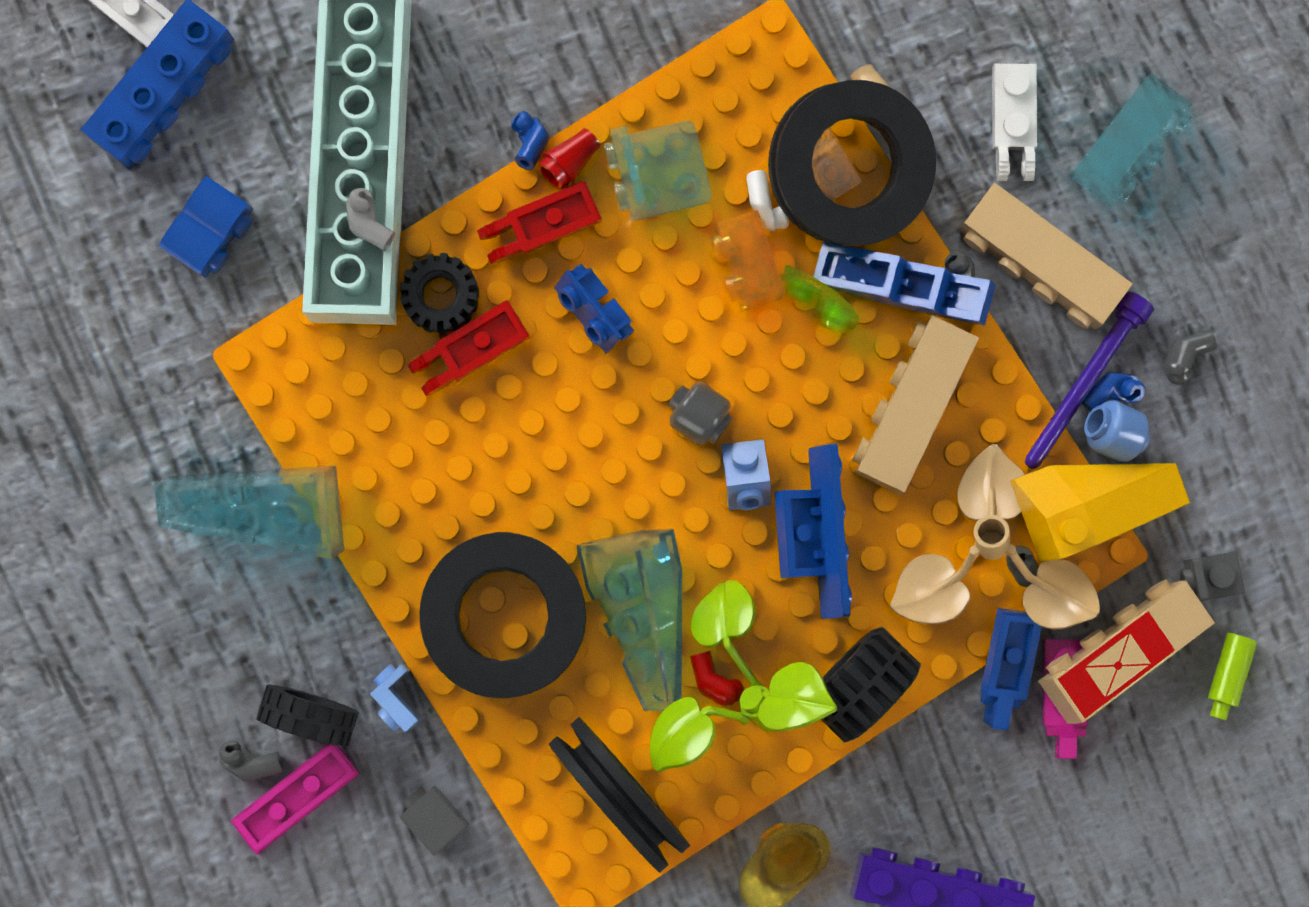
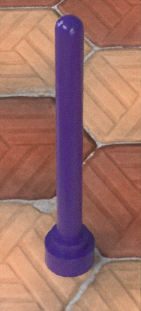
[1025,291,1154,469]

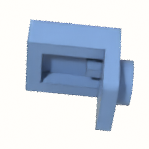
[721,439,771,511]

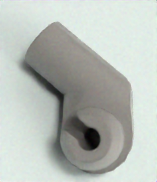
[346,188,395,251]

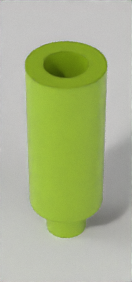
[1207,633,1258,721]

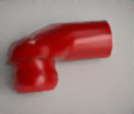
[690,651,744,706]

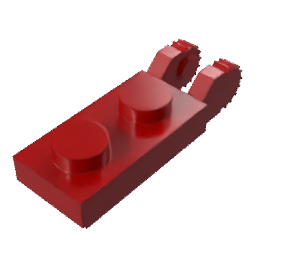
[477,181,602,264]
[407,300,530,396]

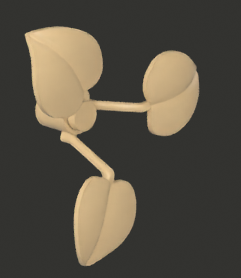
[890,444,1100,630]

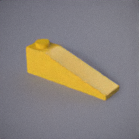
[1010,463,1190,562]

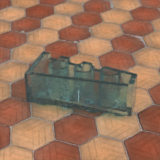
[154,466,344,559]

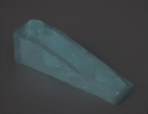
[577,529,682,711]

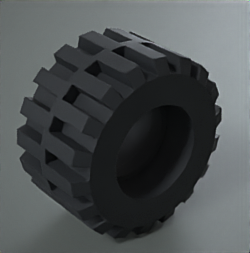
[821,627,921,743]

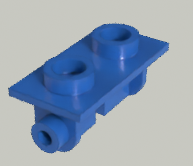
[554,264,635,354]

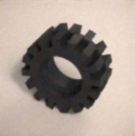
[400,253,479,334]

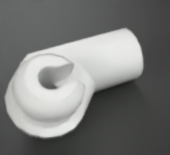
[746,170,789,232]

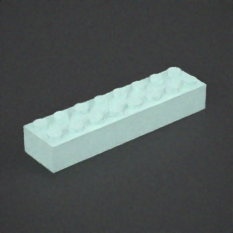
[302,0,412,325]

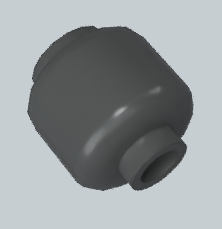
[668,382,734,446]

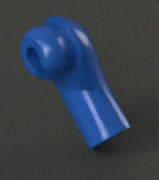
[1082,372,1145,411]

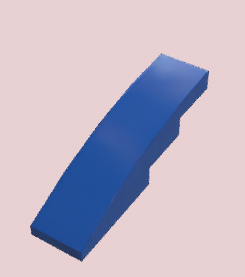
[812,242,996,326]

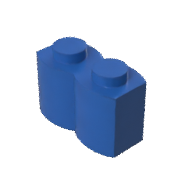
[158,176,253,278]

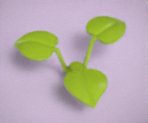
[650,580,838,773]

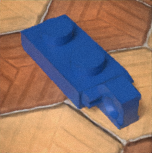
[980,608,1042,730]

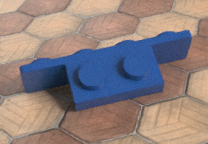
[774,444,852,619]

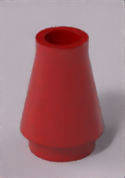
[538,128,601,190]

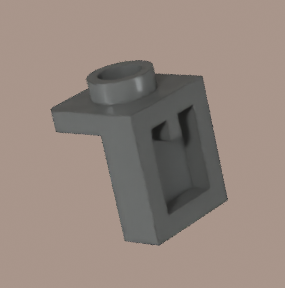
[1180,551,1245,602]

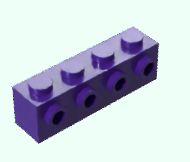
[850,847,1035,907]

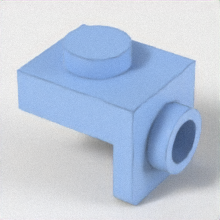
[370,664,422,732]

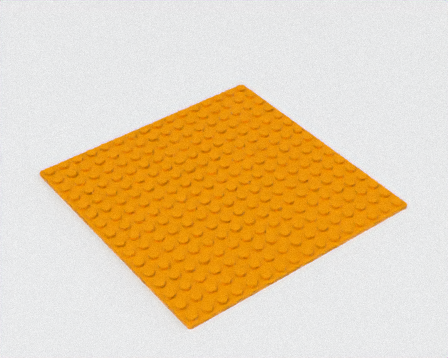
[213,0,1148,907]

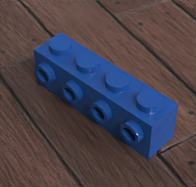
[80,0,234,169]

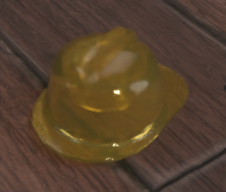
[739,822,830,907]

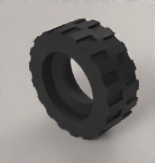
[256,684,359,747]

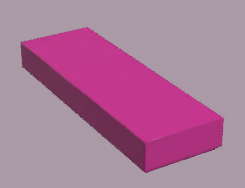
[230,744,361,855]

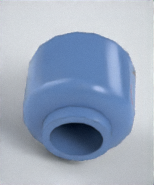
[1084,400,1150,462]

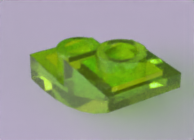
[778,265,860,333]

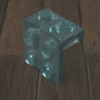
[604,121,712,222]

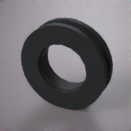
[768,80,936,245]
[419,532,586,698]
[549,717,690,872]

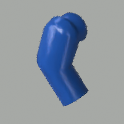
[511,111,549,170]

